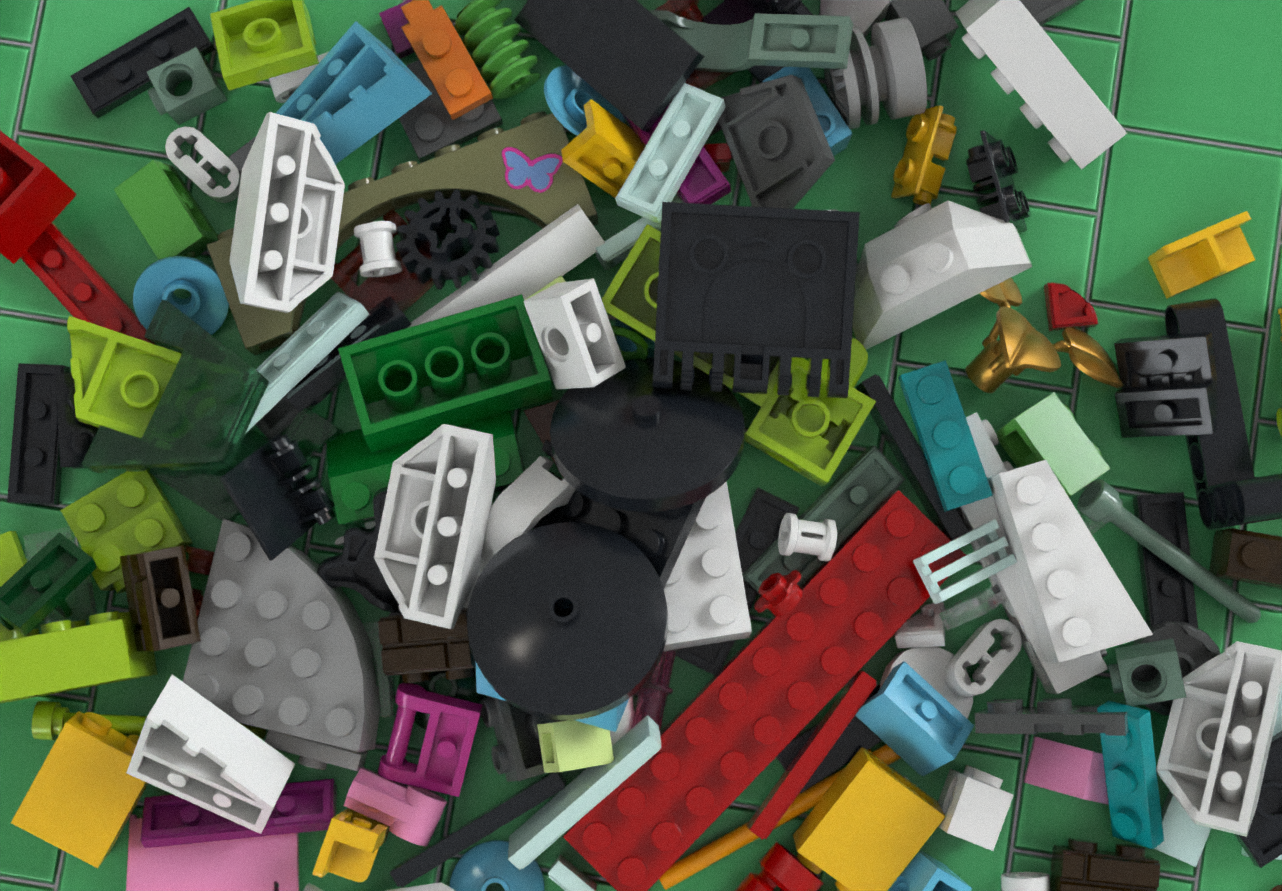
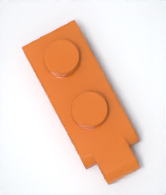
[400,0,493,120]

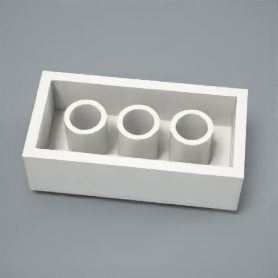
[664,481,752,651]

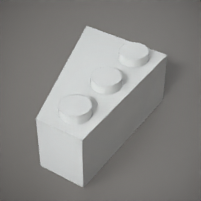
[126,674,295,834]

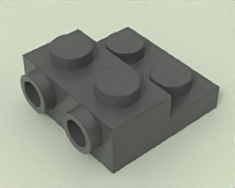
[480,696,562,782]

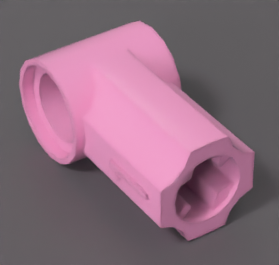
[343,767,447,847]

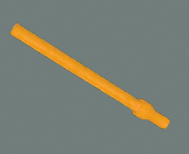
[659,744,901,890]

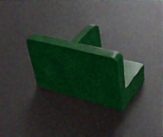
[0,532,98,636]

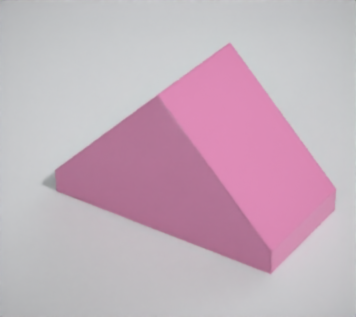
[1023,736,1109,805]

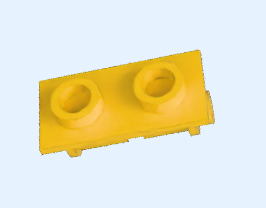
[891,105,957,205]

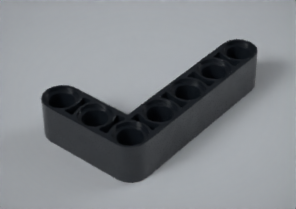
[1165,298,1282,530]

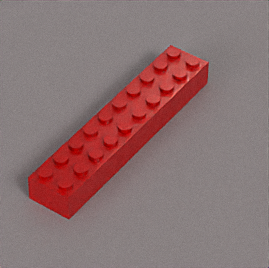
[563,490,966,891]

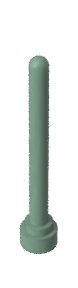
[1077,479,1261,623]

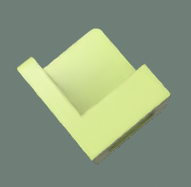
[537,720,614,773]

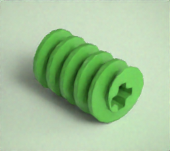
[454,0,541,99]

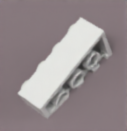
[955,0,1127,170]
[988,460,1153,663]

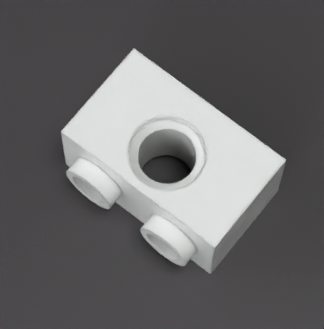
[523,278,626,389]
[938,765,1014,851]

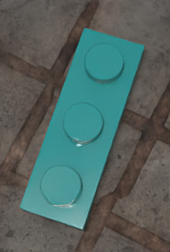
[898,360,993,512]
[1097,700,1164,849]

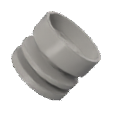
[824,17,927,129]

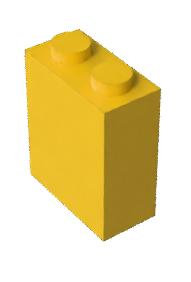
[11,711,148,868]
[793,747,946,891]

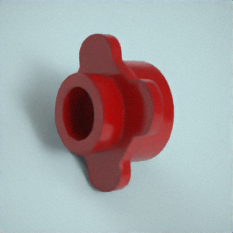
[754,570,803,617]

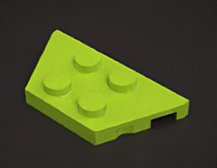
[67,316,246,452]

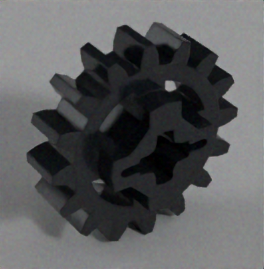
[396,189,500,289]

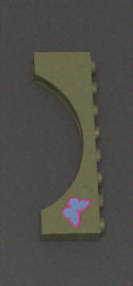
[207,111,598,356]

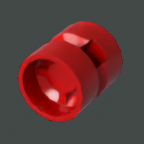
[734,841,824,891]

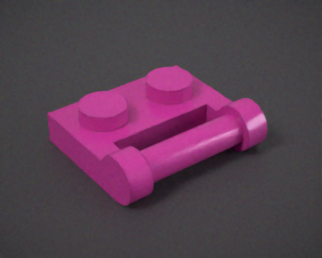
[378,683,482,797]

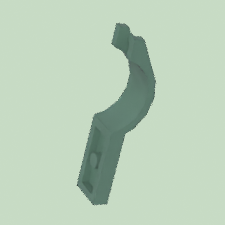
[649,10,853,72]

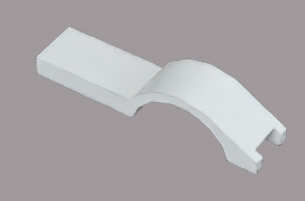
[463,456,576,608]

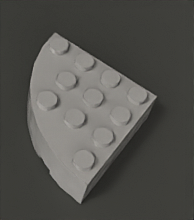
[183,519,380,752]

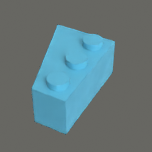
[276,21,432,165]

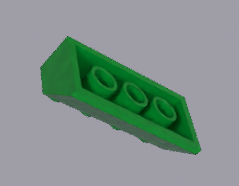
[338,294,552,453]
[326,411,525,527]

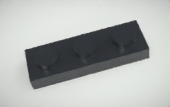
[286,295,412,412]

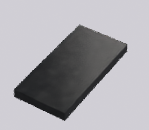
[514,0,705,132]

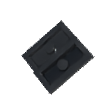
[1114,332,1217,438]

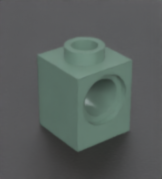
[147,47,227,125]
[1108,638,1186,706]

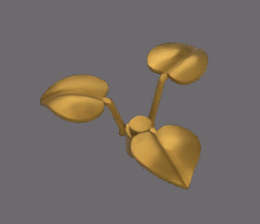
[966,278,1123,393]

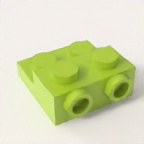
[210,0,319,91]
[60,462,193,594]

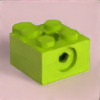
[744,338,876,487]

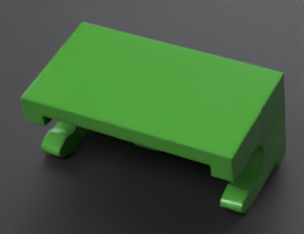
[114,160,218,260]

